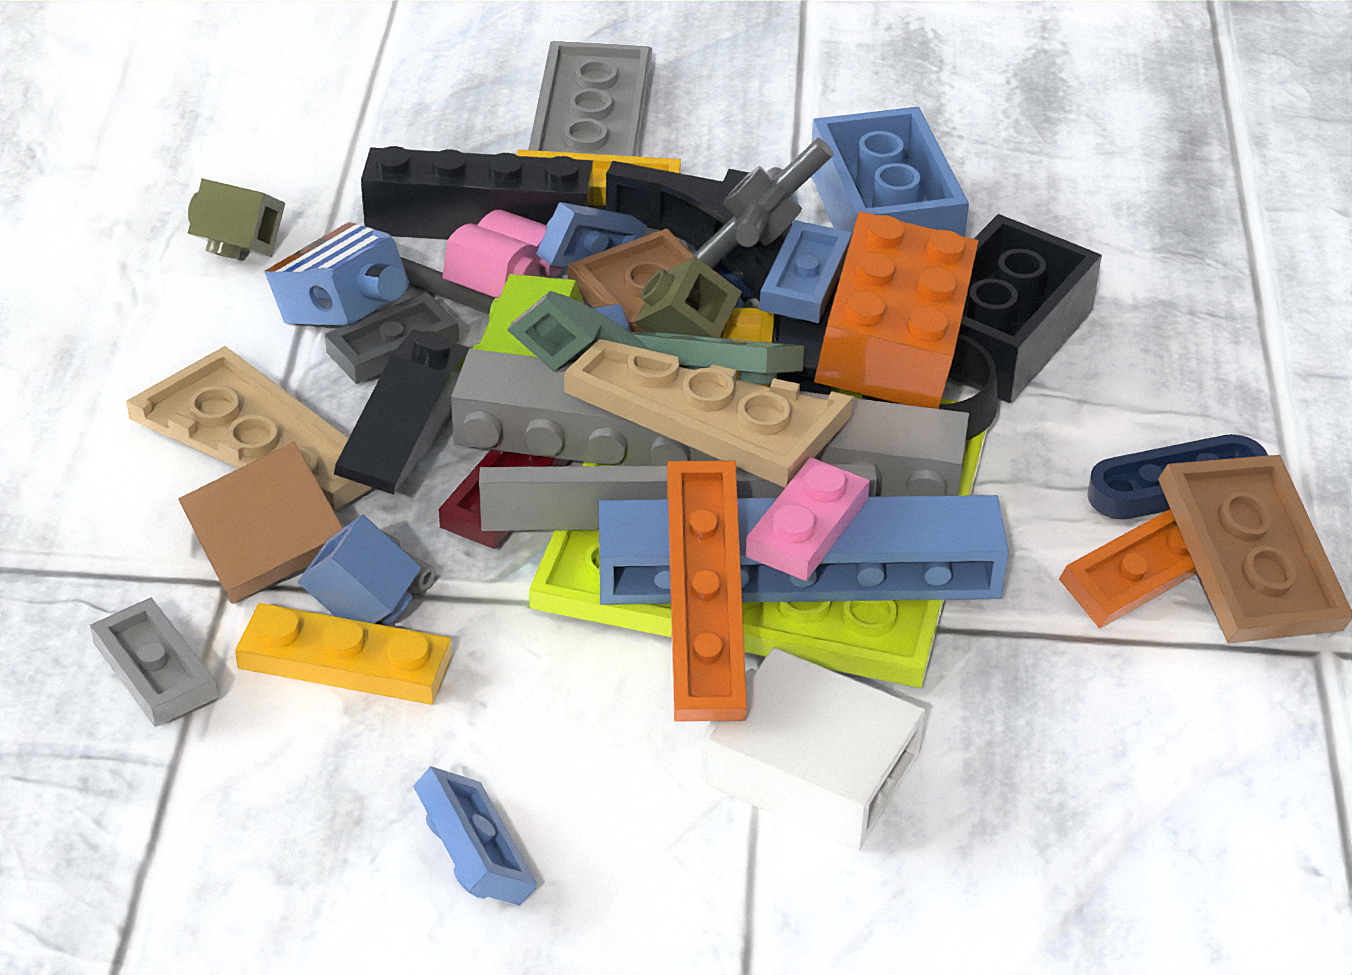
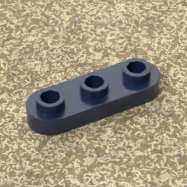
[1087,434,1268,519]

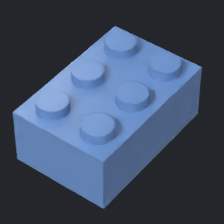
[811,106,969,237]

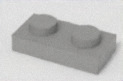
[90,597,218,728]

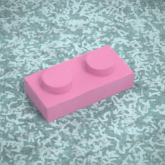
[746,457,870,581]

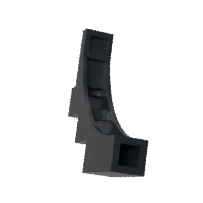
[606,161,840,395]

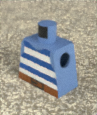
[264,222,409,325]

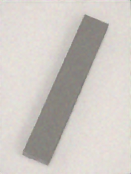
[479,464,877,531]

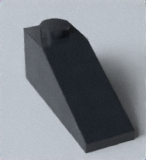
[334,329,471,495]

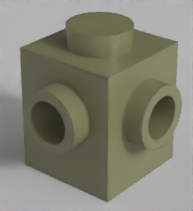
[187,178,286,260]
[634,256,742,337]

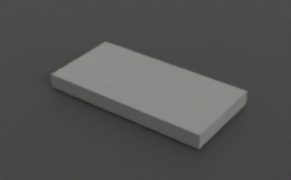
[528,41,652,157]

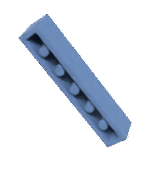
[599,495,1009,605]

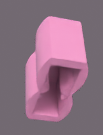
[442,209,563,298]

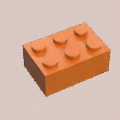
[814,211,979,409]

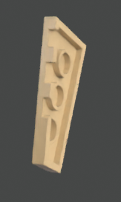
[564,339,854,488]
[126,346,372,511]

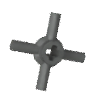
[693,138,834,269]

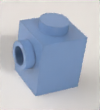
[297,514,422,625]

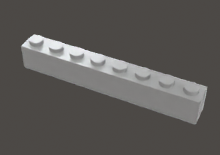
[451,349,969,497]

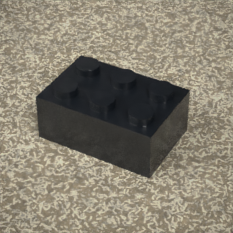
[948,214,1102,403]

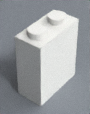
[701,647,925,851]

